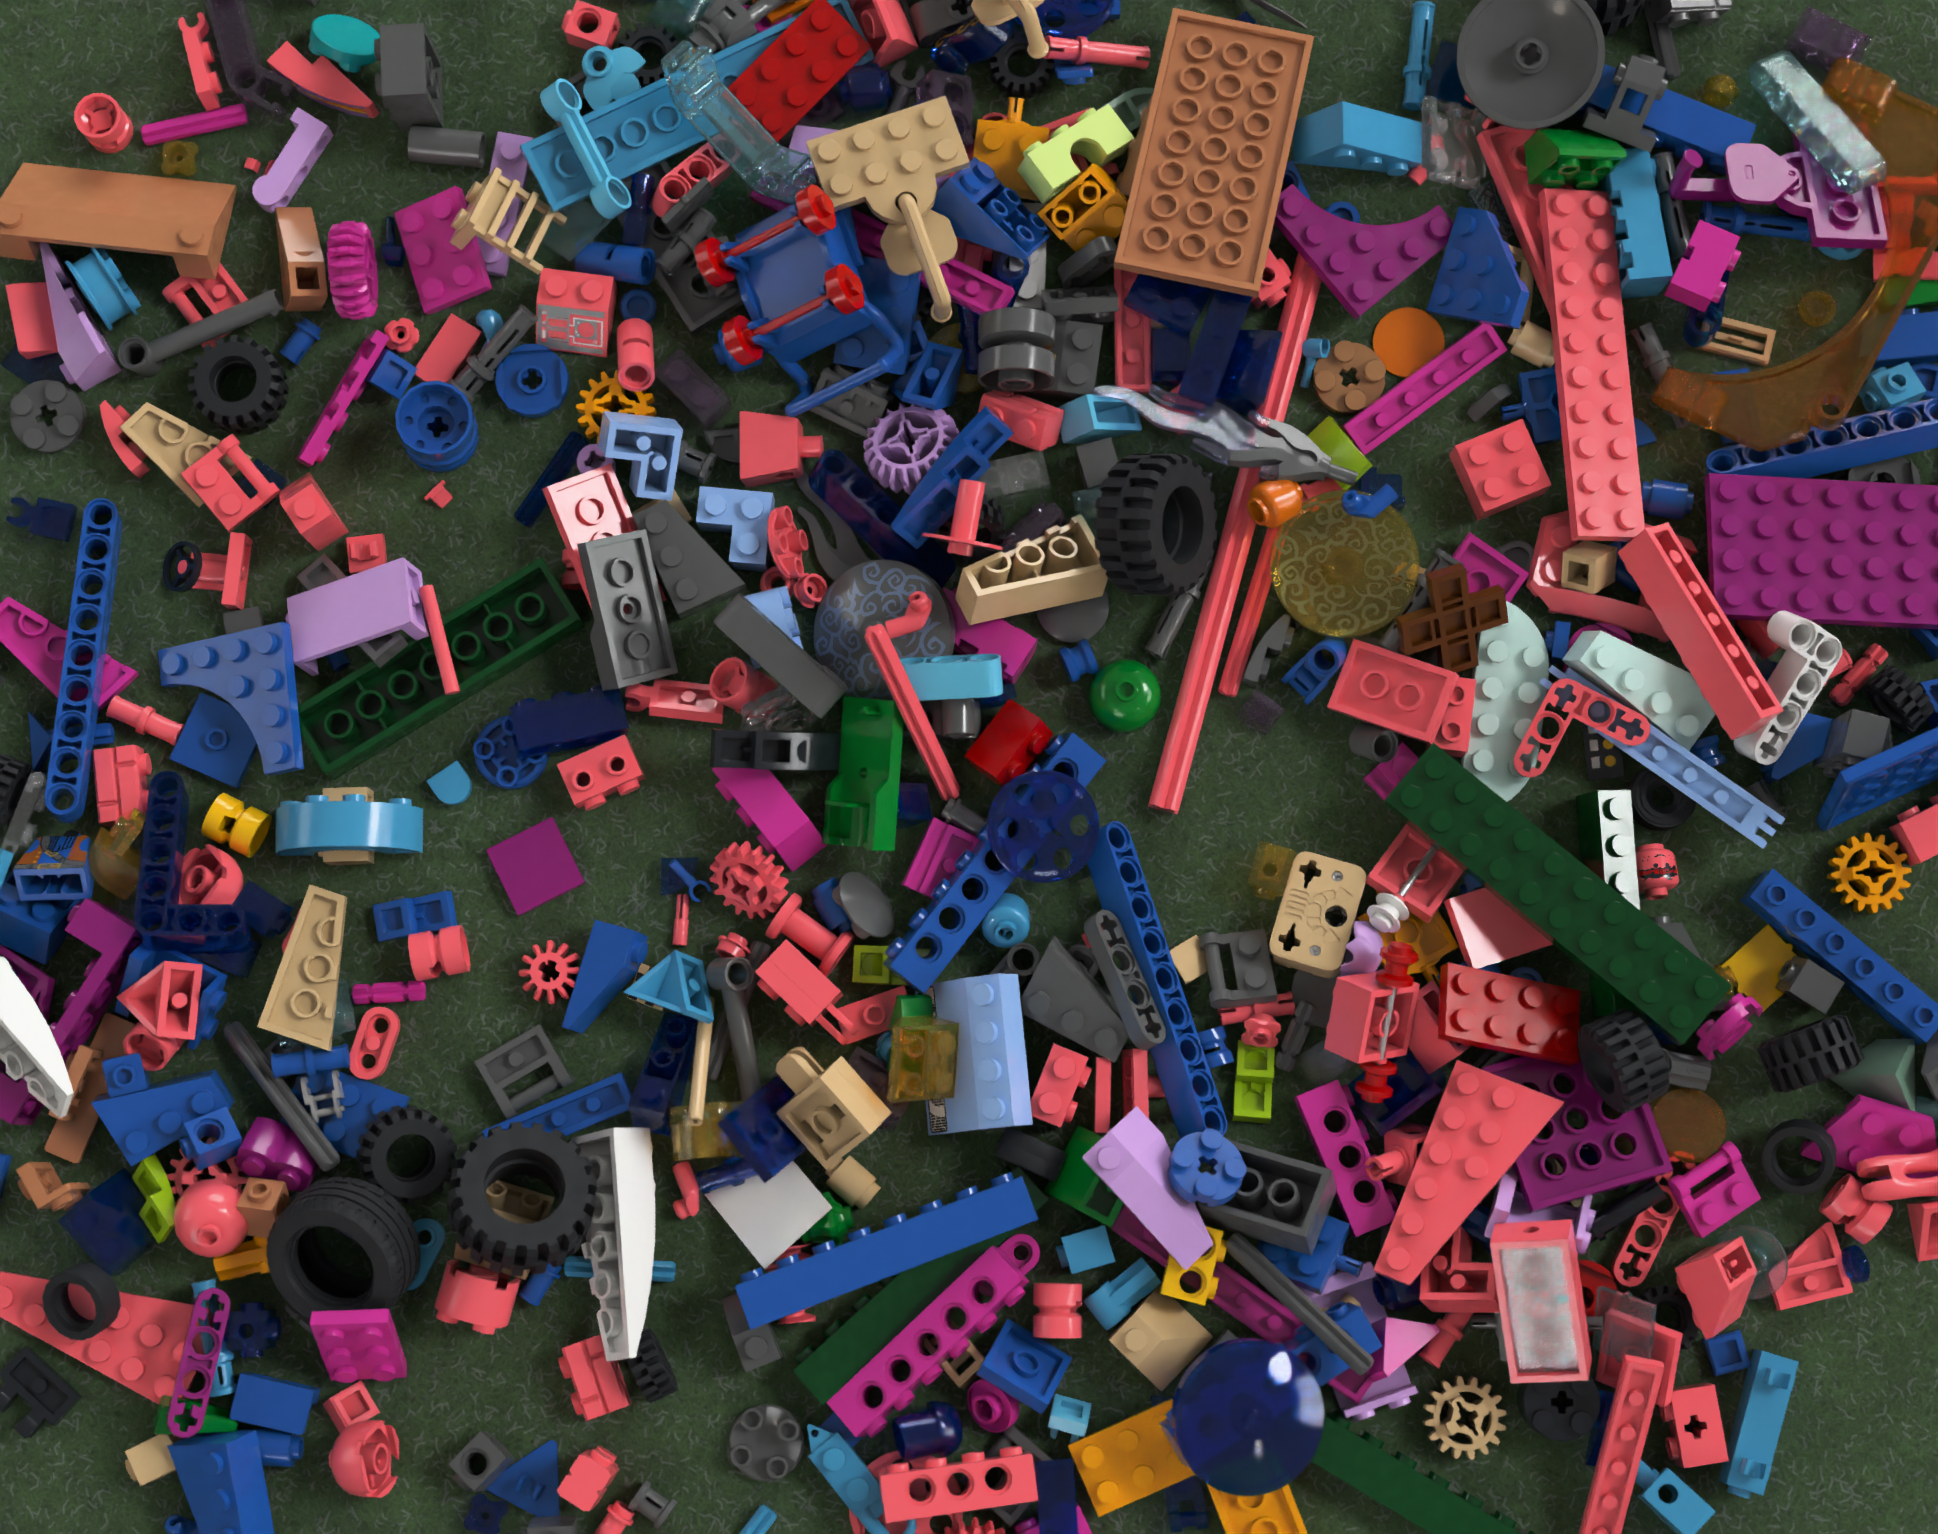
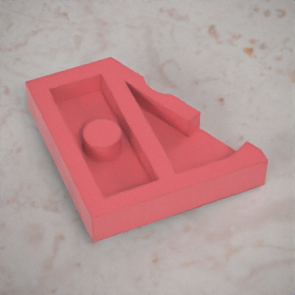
[1766,1221,1853,1311]

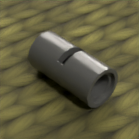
[408,125,486,168]

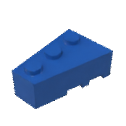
[91,1069,235,1167]

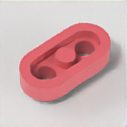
[349,1007,401,1080]

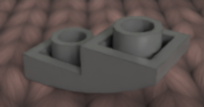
[1241,614,1295,688]

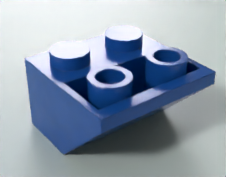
[0,871,84,965]

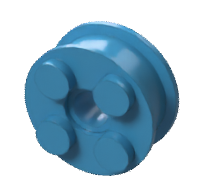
[65,247,141,331]

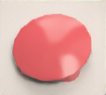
[767,505,808,580]

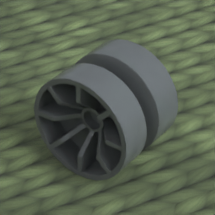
[978,307,1056,392]

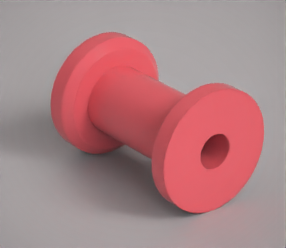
[765,893,856,977]

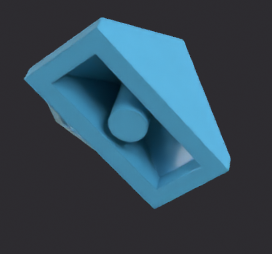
[624,950,714,1024]

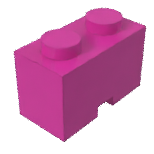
[1665,220,1741,313]

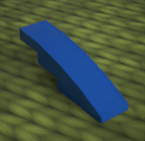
[891,406,1014,549]

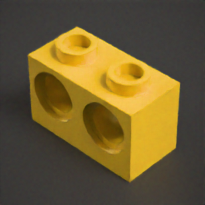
[1159,1226,1227,1306]

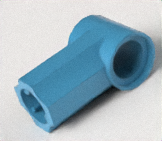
[1083,1257,1162,1331]

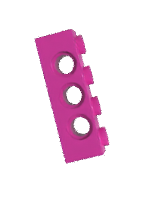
[1293,1079,1399,1237]

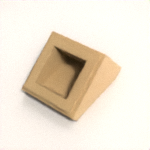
[1170,935,1208,986]

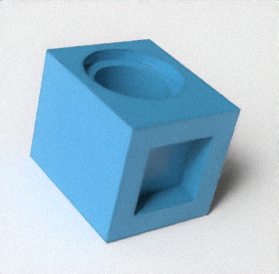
[1056,1224,1115,1274]

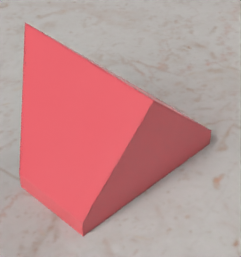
[116,961,203,1040]

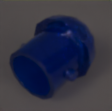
[892,1401,963,1462]

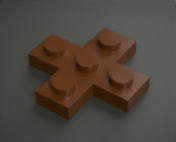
[1396,563,1509,673]

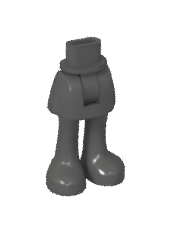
[687,0,799,58]

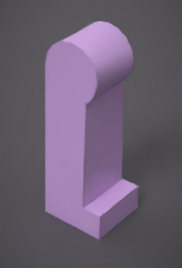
[252,107,334,213]

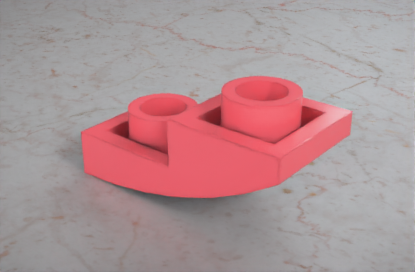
[100,400,151,479]

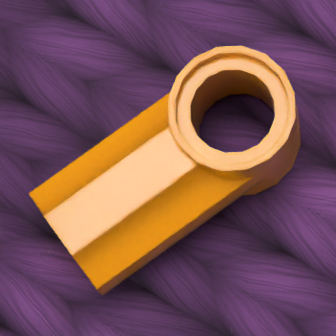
[213,1237,270,1281]

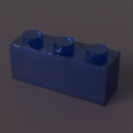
[508,685,629,760]

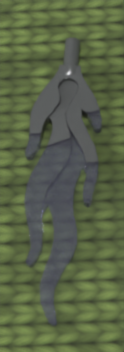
[1094,385,1358,486]

